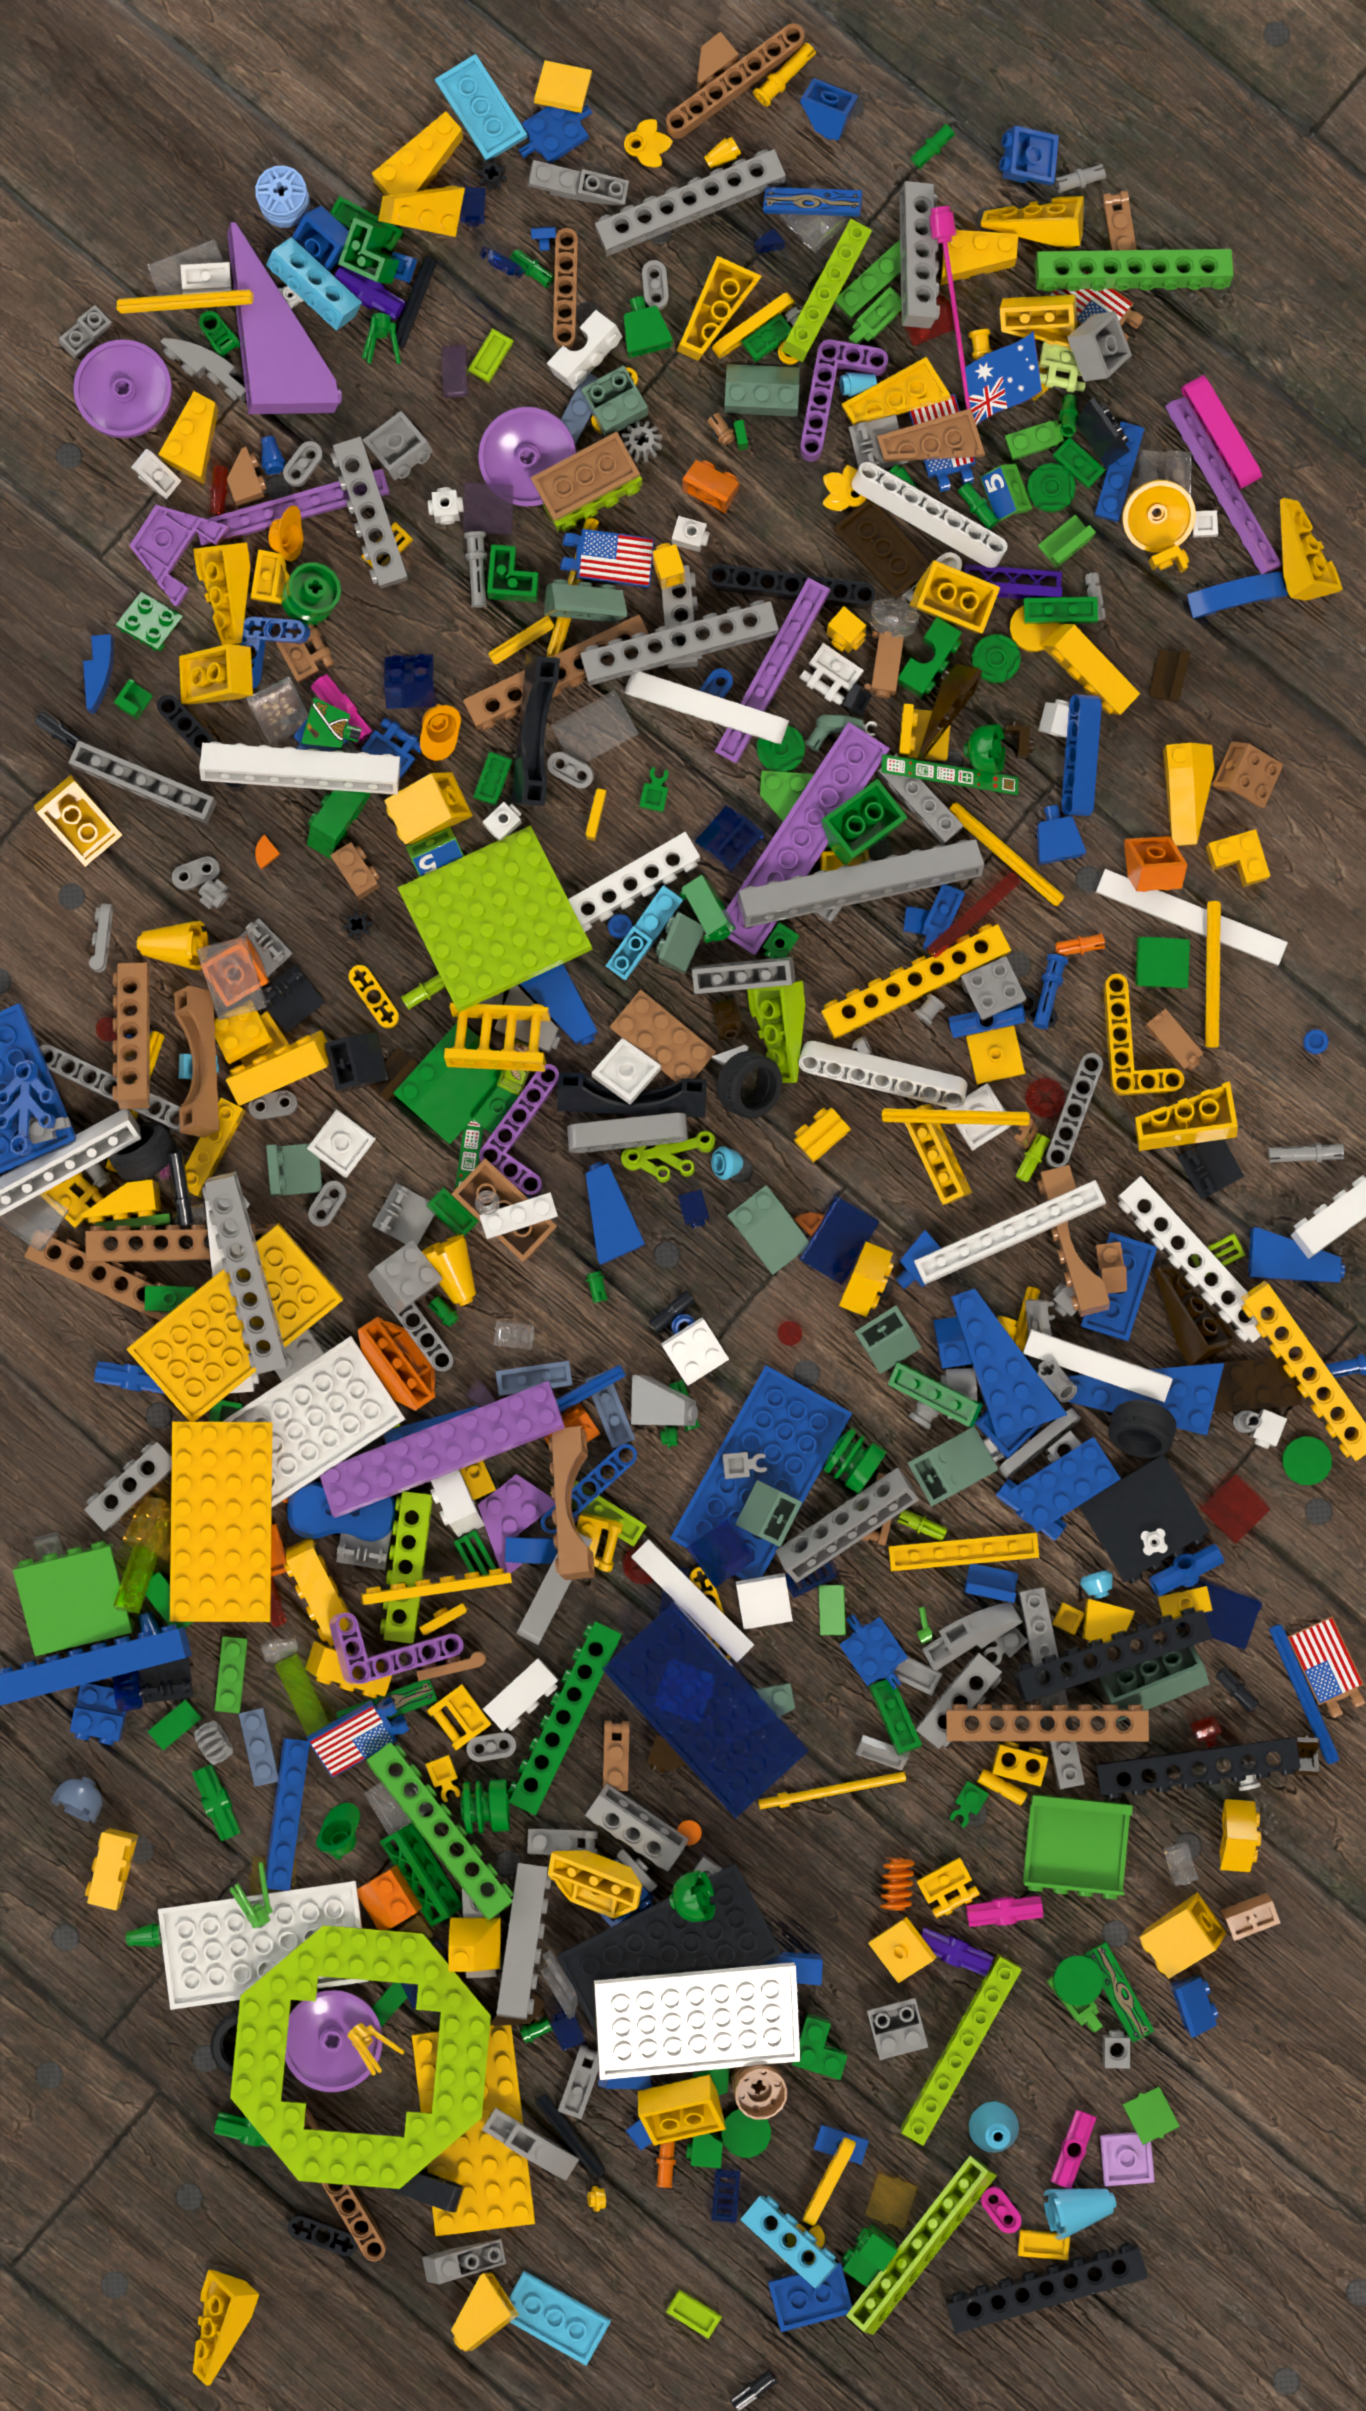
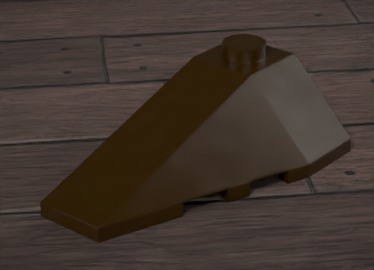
[917,664,983,761]
[1154,1263,1238,1366]

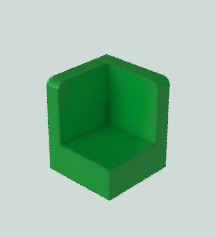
[114,679,153,720]
[209,1400,245,1422]

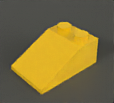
[179,644,253,705]
[34,775,122,866]

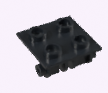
[257,965,326,1033]
[1178,1139,1244,1200]
[140,1657,194,1703]

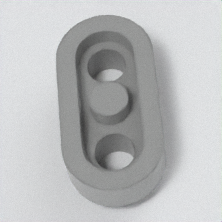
[642,260,669,310]
[283,441,323,487]
[547,751,594,788]
[172,856,220,891]
[248,1090,298,1120]
[308,1181,347,1227]
[467,1732,517,1762]

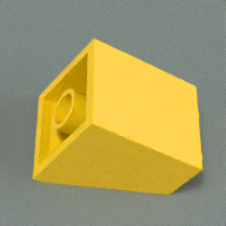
[384,772,473,844]
[1139,1892,1227,1979]

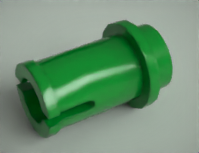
[585,1271,608,1303]
[428,1296,459,1327]
[519,2016,553,2043]

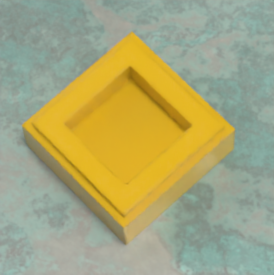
[1052,1602,1085,1635]

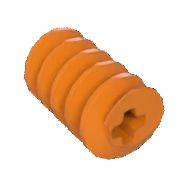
[880,1857,915,1911]

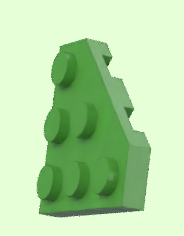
[760,771,830,850]

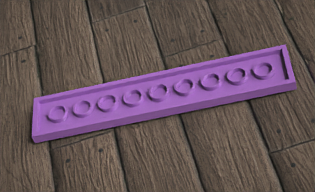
[726,722,890,956]
[320,1381,565,1518]

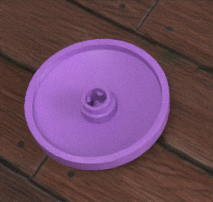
[74,340,172,438]
[478,407,576,506]
[285,1989,382,2092]

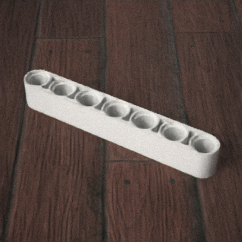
[851,462,1008,568]
[624,672,789,744]
[799,1041,967,1109]

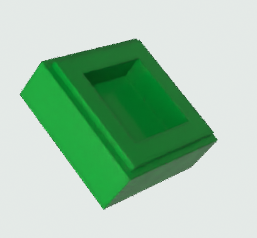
[734,420,748,451]

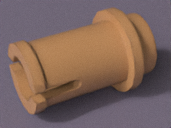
[707,413,736,445]

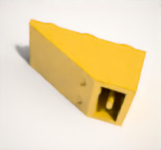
[81,1180,162,1225]

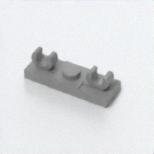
[1025,1299,1055,1373]

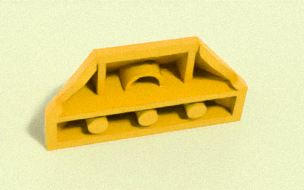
[548,1850,642,1919]

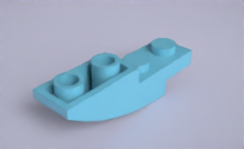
[606,885,684,980]

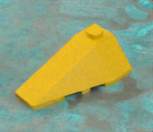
[981,196,1084,248]
[1280,498,1343,601]
[193,542,250,645]
[1163,743,1214,846]
[193,2270,259,2386]

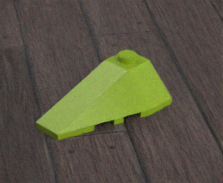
[747,981,805,1083]

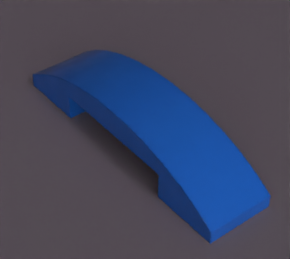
[1187,571,1288,619]

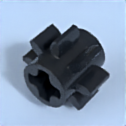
[477,160,507,193]
[342,910,374,942]

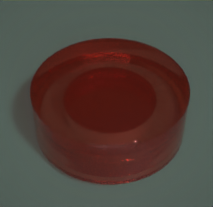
[777,1321,802,1346]

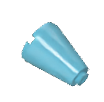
[969,2101,1019,2153]
[1044,2189,1116,2240]

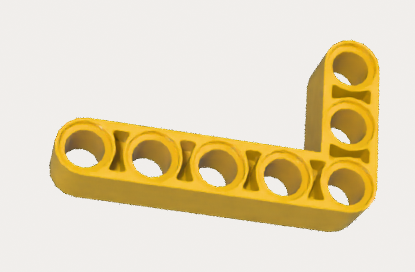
[1103,974,1184,1096]

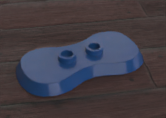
[287,1481,397,1542]

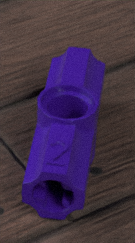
[335,266,406,321]
[920,1927,994,1977]

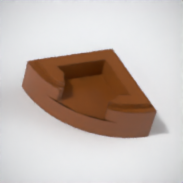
[794,1212,828,1237]

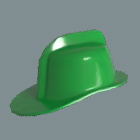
[316,1803,360,1860]

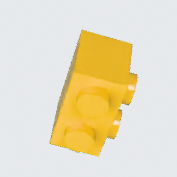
[826,607,866,653]

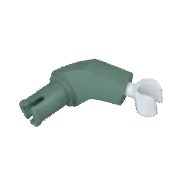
[805,714,877,752]

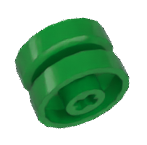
[281,562,341,625]

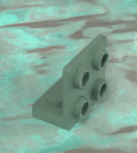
[266,1143,322,1196]

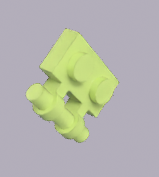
[1039,341,1086,393]

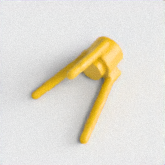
[347,2023,405,2075]

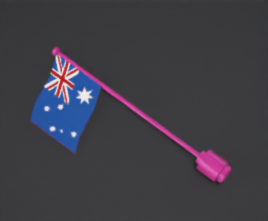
[929,206,1042,425]

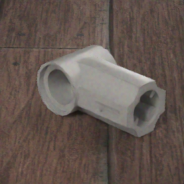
[1037,1360,1077,1402]

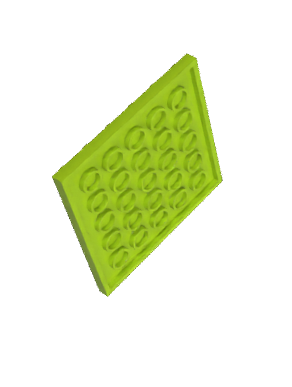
[398,826,593,1013]

